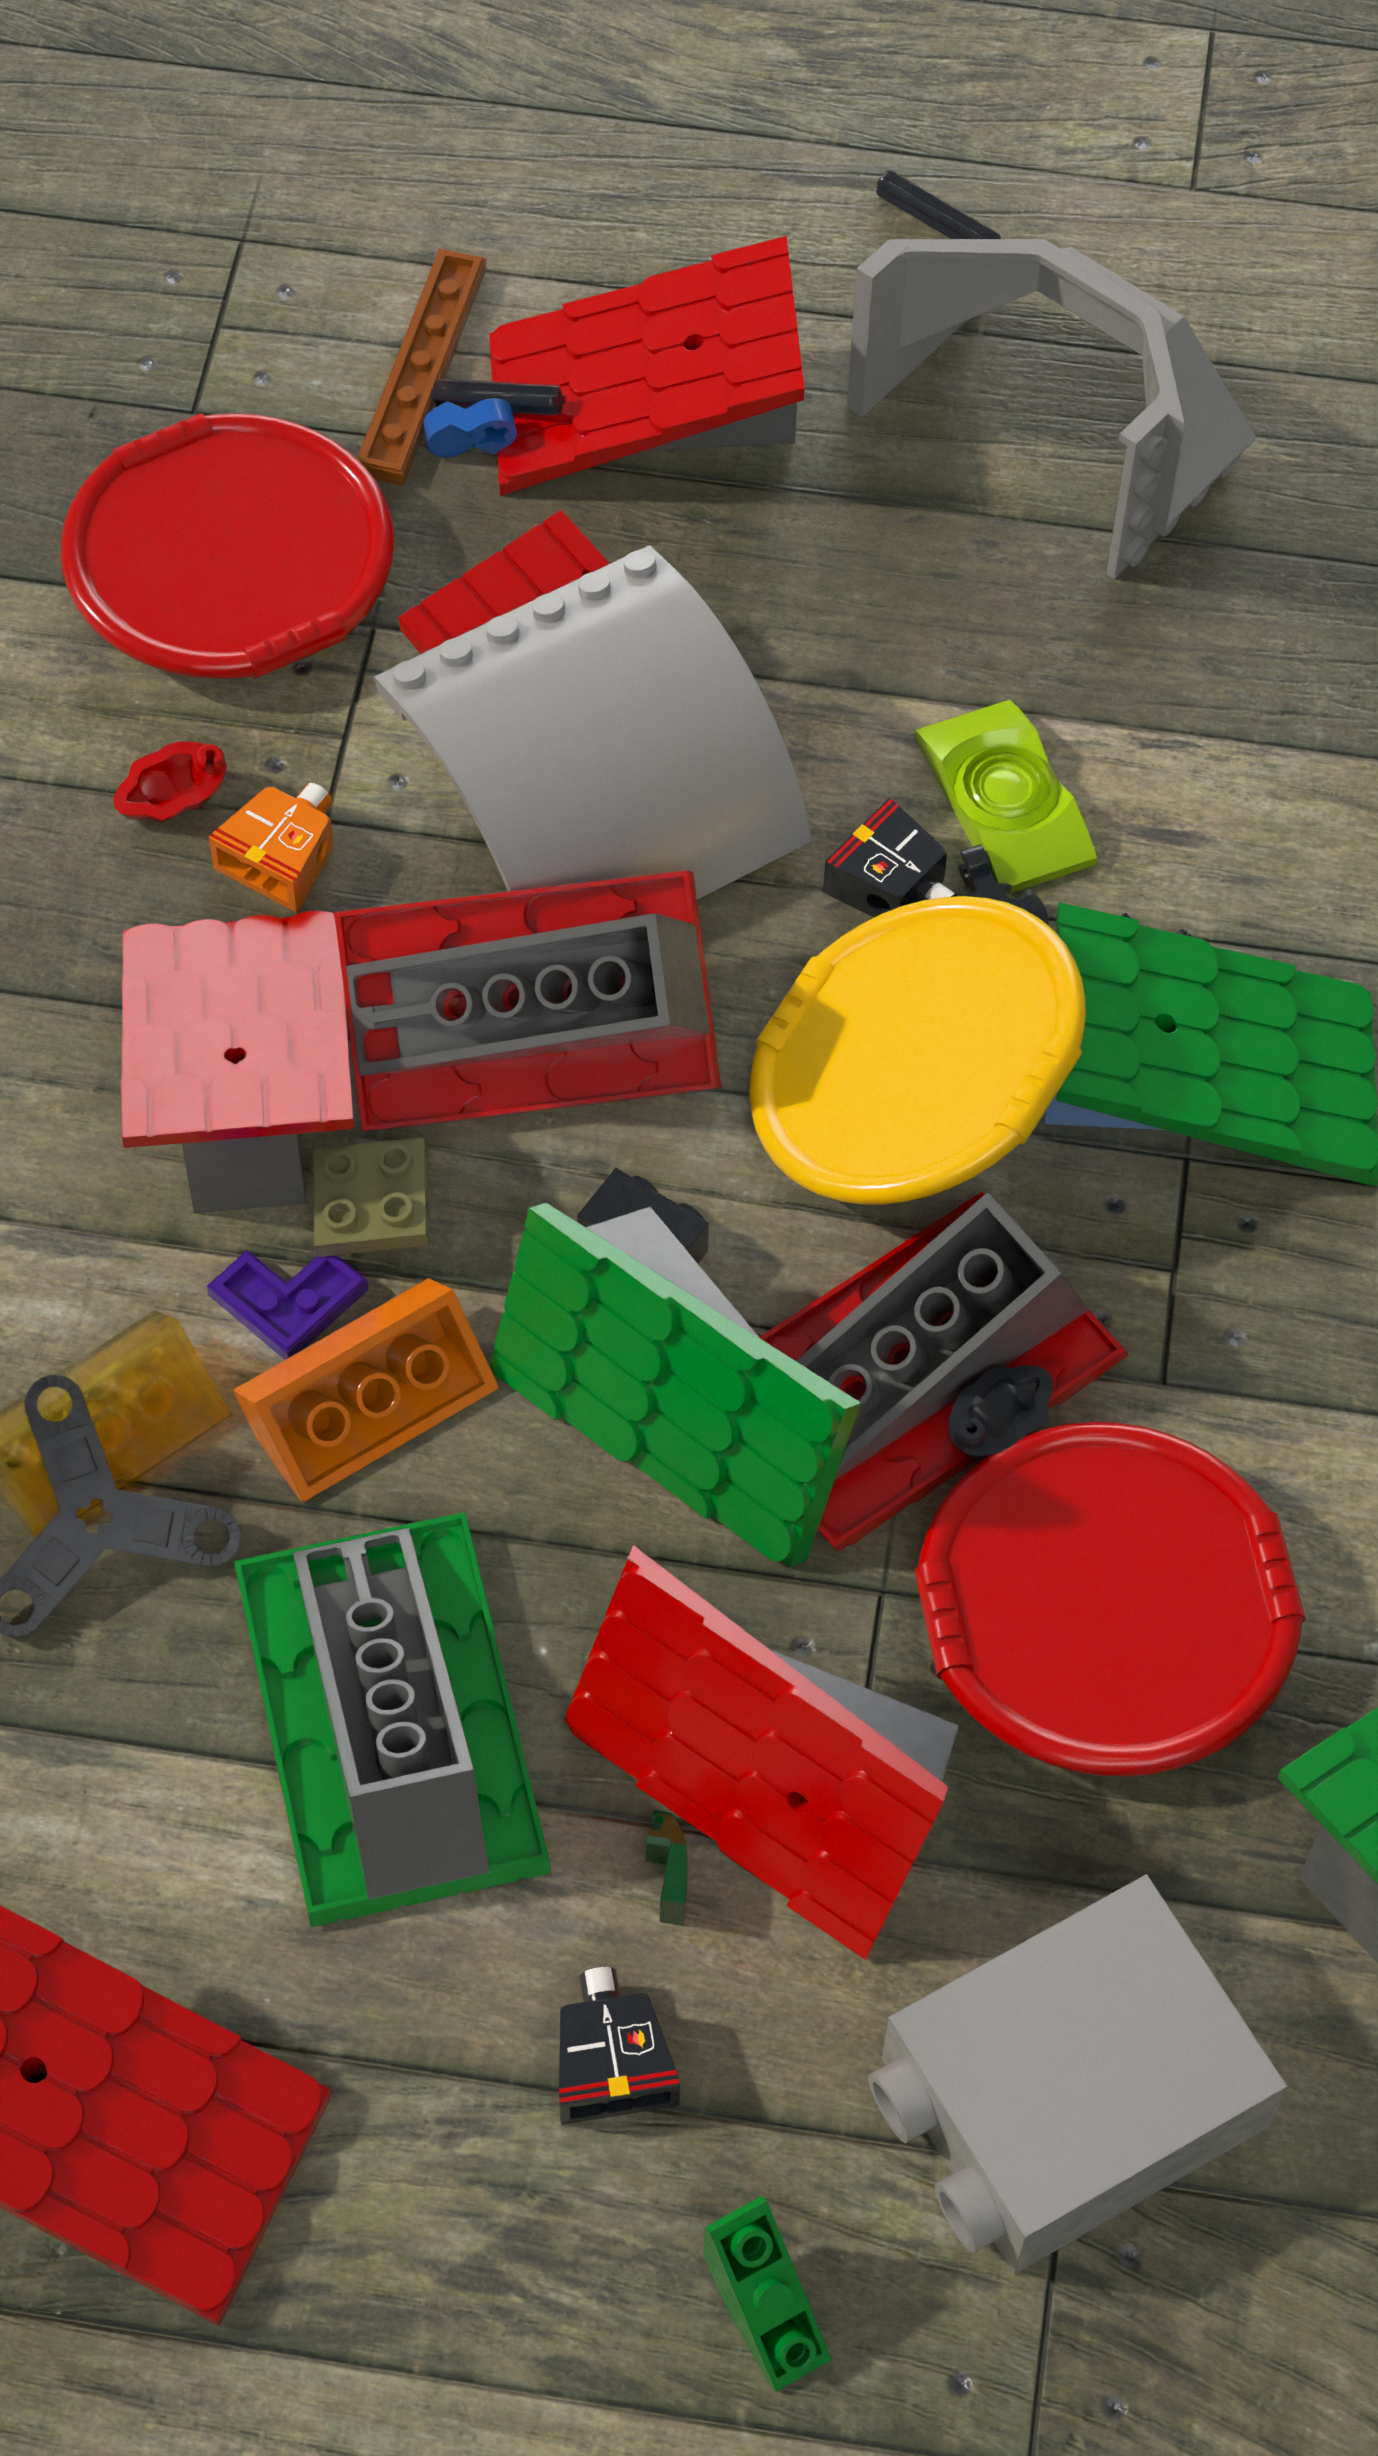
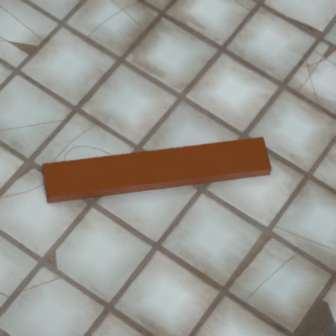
[357,248,486,486]

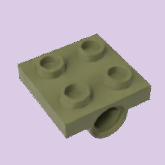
[314,1137,430,1257]

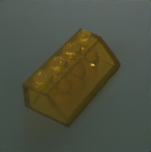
[0,1310,232,1539]

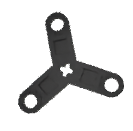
[0,1375,241,1637]

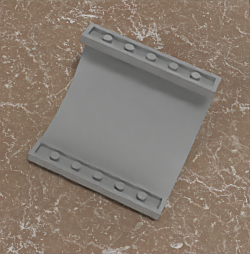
[374,545,812,900]

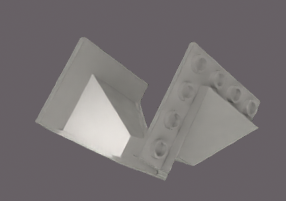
[847,239,1257,579]

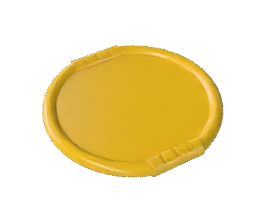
[749,896,1086,1205]

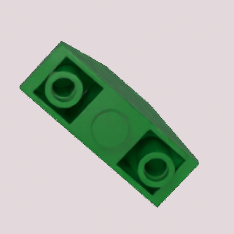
[703,2196,832,2392]

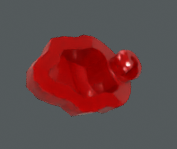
[113,741,227,823]

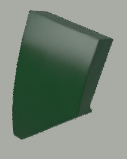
[646,1810,688,1926]

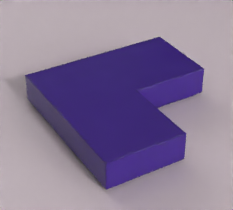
[207,1250,369,1360]

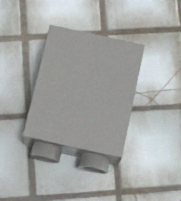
[868,1874,1288,2275]

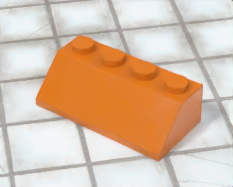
[233,1278,499,1503]

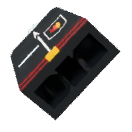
[823,798,958,917]
[559,1967,680,2125]

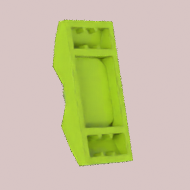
[914,700,1097,893]

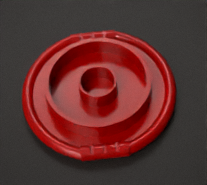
[60,413,395,679]
[914,1422,1306,1777]

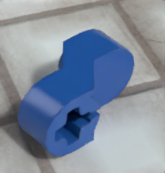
[424,398,517,458]

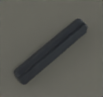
[876,170,1001,239]
[431,379,566,416]

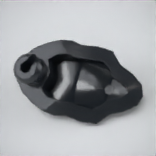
[949,1365,1053,1459]

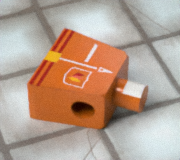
[209,783,334,913]

